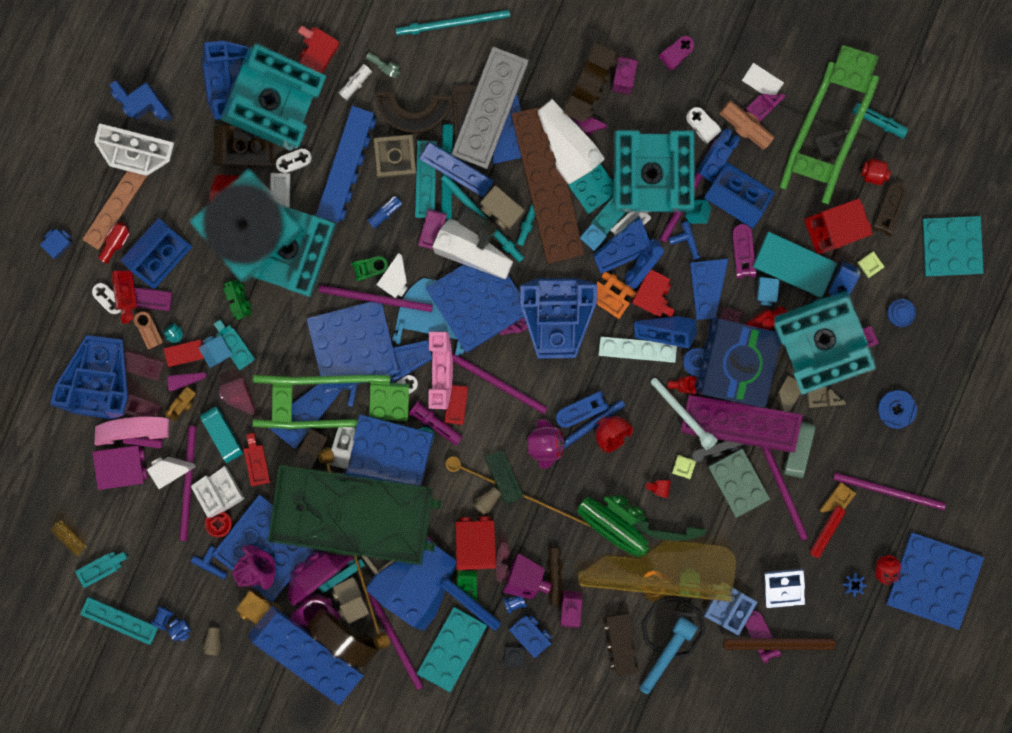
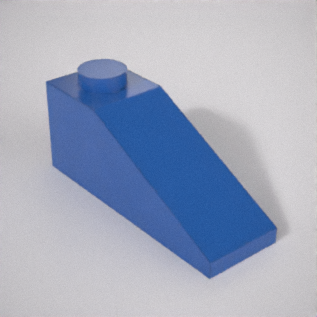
[634,316,697,349]

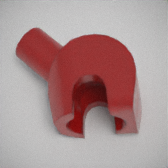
[668,376,697,394]
[646,480,671,498]

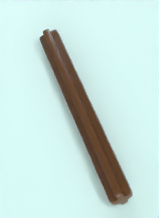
[723,638,836,650]

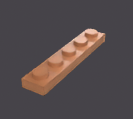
[82,171,148,250]

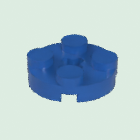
[878,390,917,429]

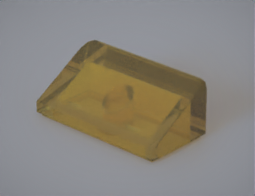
[51,521,87,556]

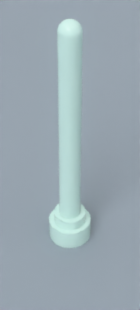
[651,378,717,450]

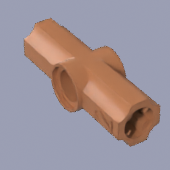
[719,100,775,150]

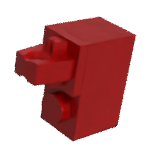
[298,25,340,74]
[632,270,675,317]

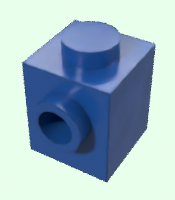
[40,229,72,259]

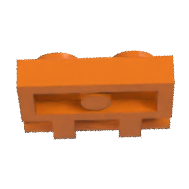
[597,271,637,319]

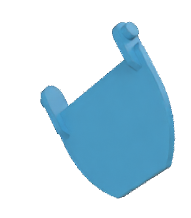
[393,278,464,356]

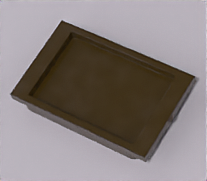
[453,84,478,144]

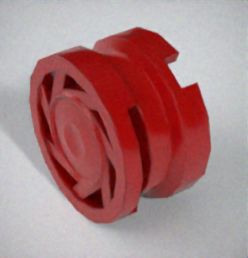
[205,511,233,537]

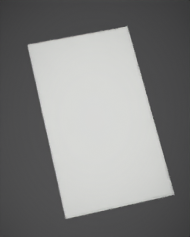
[742,63,784,95]

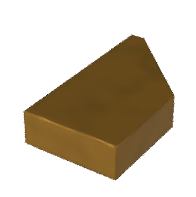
[819,482,856,512]

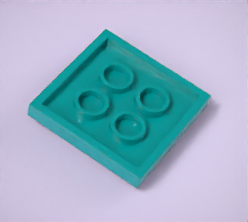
[922,216,983,277]

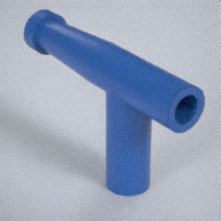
[669,221,700,260]
[191,545,228,580]

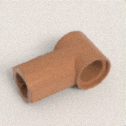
[134,311,163,349]

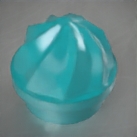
[163,323,183,343]

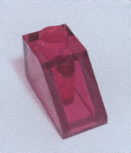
[218,378,256,415]

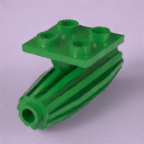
[577,494,650,558]

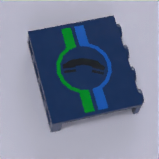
[695,318,781,408]

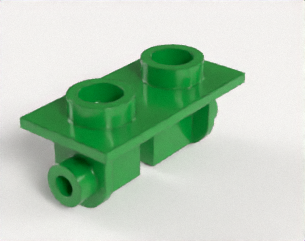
[223,279,252,320]

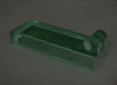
[484,450,523,505]

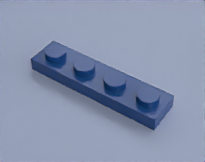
[418,141,494,197]

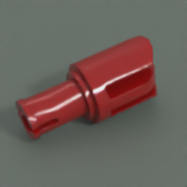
[98,222,129,264]

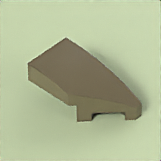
[777,376,801,412]
[806,387,846,408]

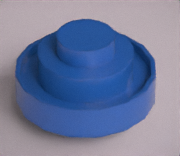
[887,299,916,327]
[683,348,705,376]

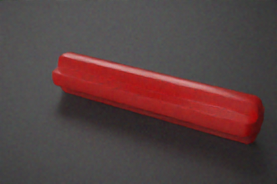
[810,506,846,558]

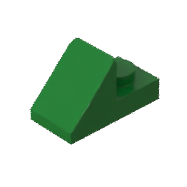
[458,570,477,601]

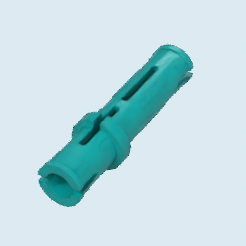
[852,102,909,139]

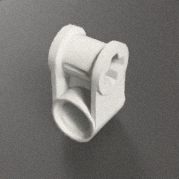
[686,107,721,144]

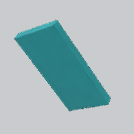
[752,232,837,298]

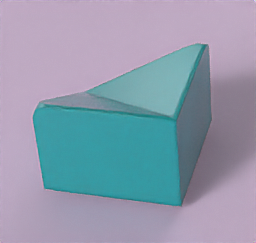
[685,200,711,224]

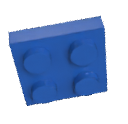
[110,81,173,122]

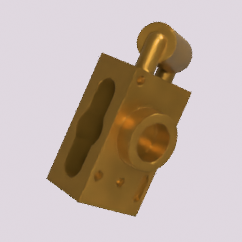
[165,386,197,421]

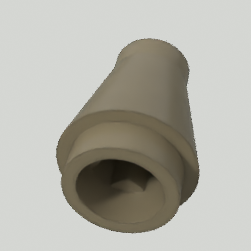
[473,487,501,515]
[202,628,221,656]

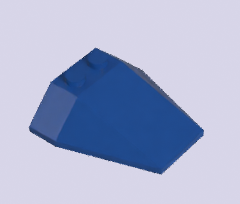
[202,41,281,120]
[520,278,597,359]
[50,335,128,419]
[366,539,457,631]

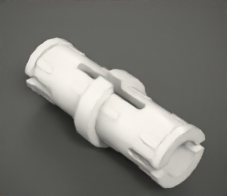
[338,64,372,100]

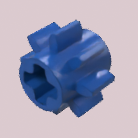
[842,573,867,597]
[167,618,191,642]

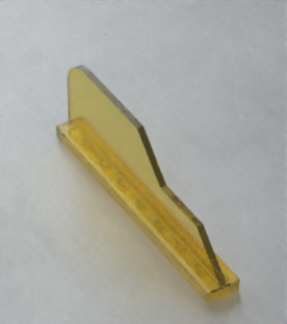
[578,541,736,601]

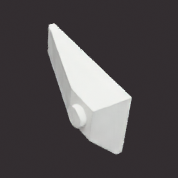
[538,99,605,184]
[433,219,513,280]

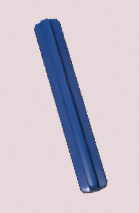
[440,578,501,630]

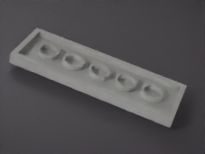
[452,47,529,169]

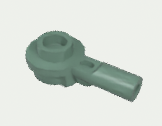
[366,52,401,78]

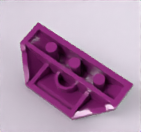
[287,550,354,607]

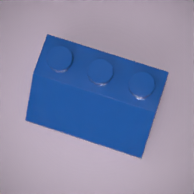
[704,162,775,228]
[121,218,192,289]

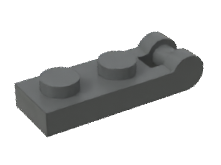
[691,441,743,462]

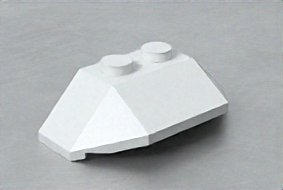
[94,123,174,176]

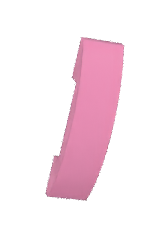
[429,332,453,409]
[94,417,169,446]

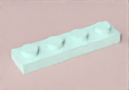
[599,337,677,363]

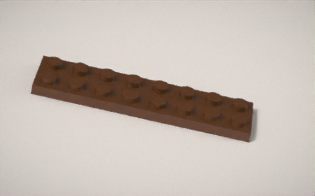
[510,106,584,264]

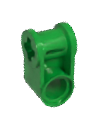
[351,256,389,282]

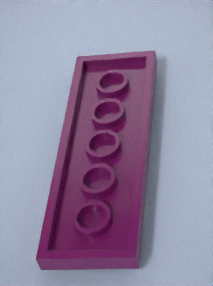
[681,395,803,453]

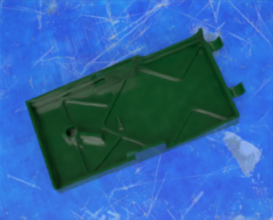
[268,465,442,565]

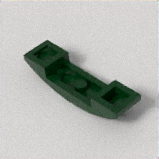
[633,520,706,541]

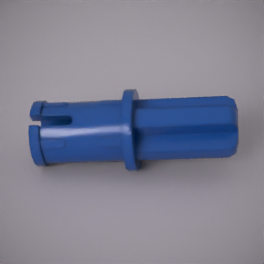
[367,196,402,229]

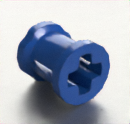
[503,595,527,614]
[150,606,174,631]

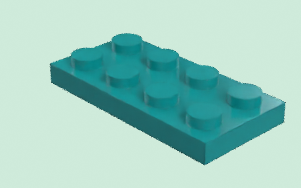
[417,607,487,692]

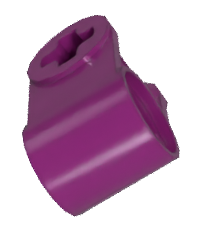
[658,36,694,71]

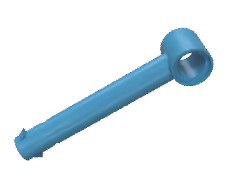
[639,616,698,694]

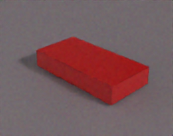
[164,340,204,367]
[445,385,468,425]

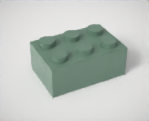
[707,448,770,518]

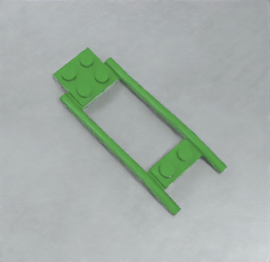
[779,45,879,204]
[253,375,409,429]

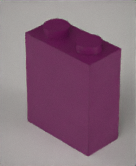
[92,445,148,490]

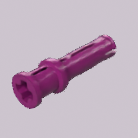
[408,400,463,446]

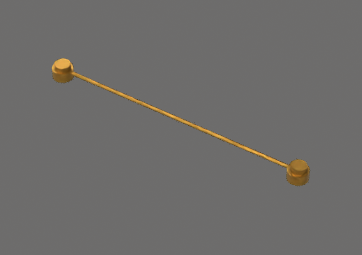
[318,447,390,649]
[446,456,592,528]

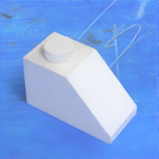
[377,253,408,298]
[329,427,356,469]
[147,457,196,489]

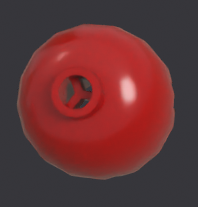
[595,416,634,453]

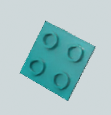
[568,164,614,214]

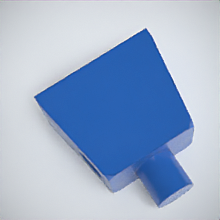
[829,261,860,297]

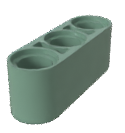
[783,422,816,479]

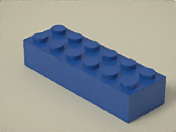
[248,605,364,706]

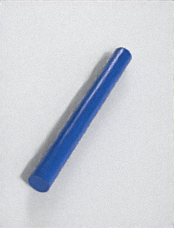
[564,400,626,449]

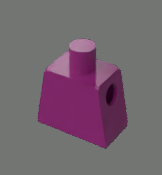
[612,55,638,95]
[503,554,552,599]
[560,590,582,628]

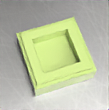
[857,251,884,278]
[672,455,696,479]

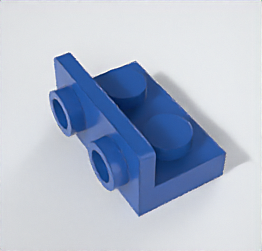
[509,614,552,658]

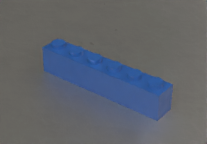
[316,106,377,224]

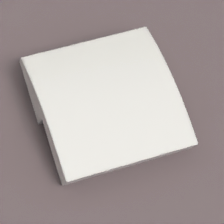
[191,466,245,518]

